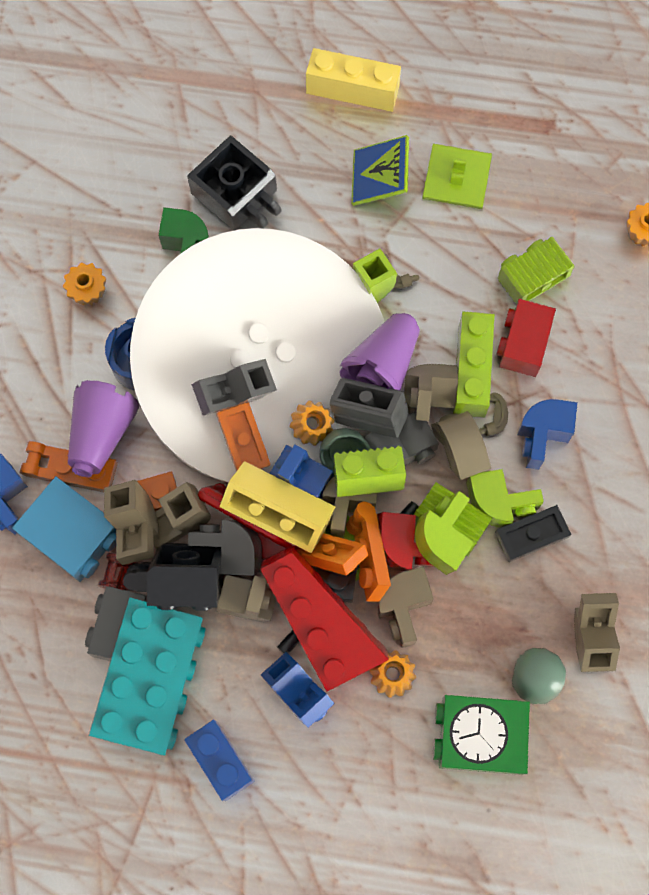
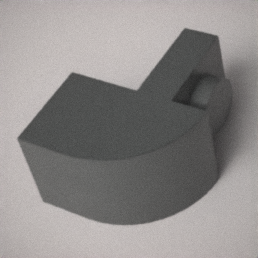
[191,359,277,416]
[188,517,262,576]

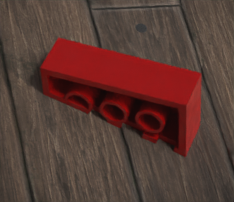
[260,545,389,692]

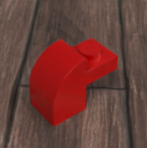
[377,512,433,571]

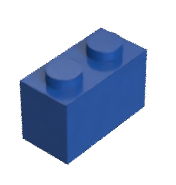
[184,719,255,801]

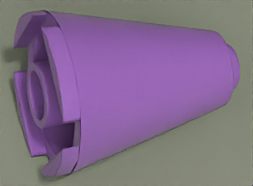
[339,313,420,391]
[68,380,139,477]

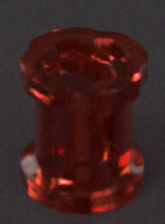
[97,553,136,591]

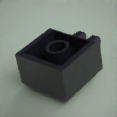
[187,135,282,231]
[122,543,224,611]

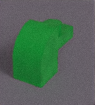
[158,207,209,254]

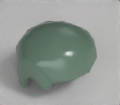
[319,428,370,473]
[512,648,566,704]

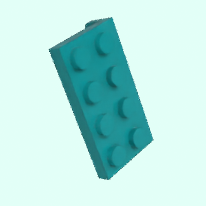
[88,597,206,756]

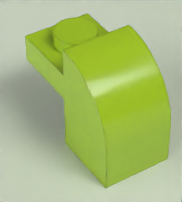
[352,248,397,303]
[466,469,544,528]
[415,491,474,575]

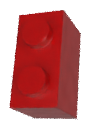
[496,299,556,377]

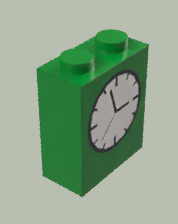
[433,695,530,775]

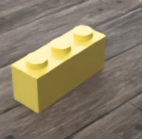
[306,48,401,112]
[220,461,335,553]

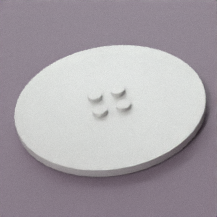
[130,228,385,483]

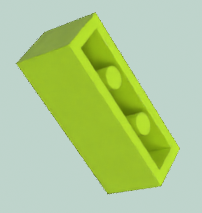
[453,311,495,418]

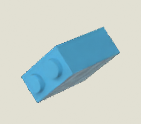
[12,476,116,582]

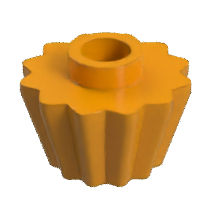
[626,203,649,246]
[63,263,106,305]
[290,400,335,446]
[369,650,416,698]

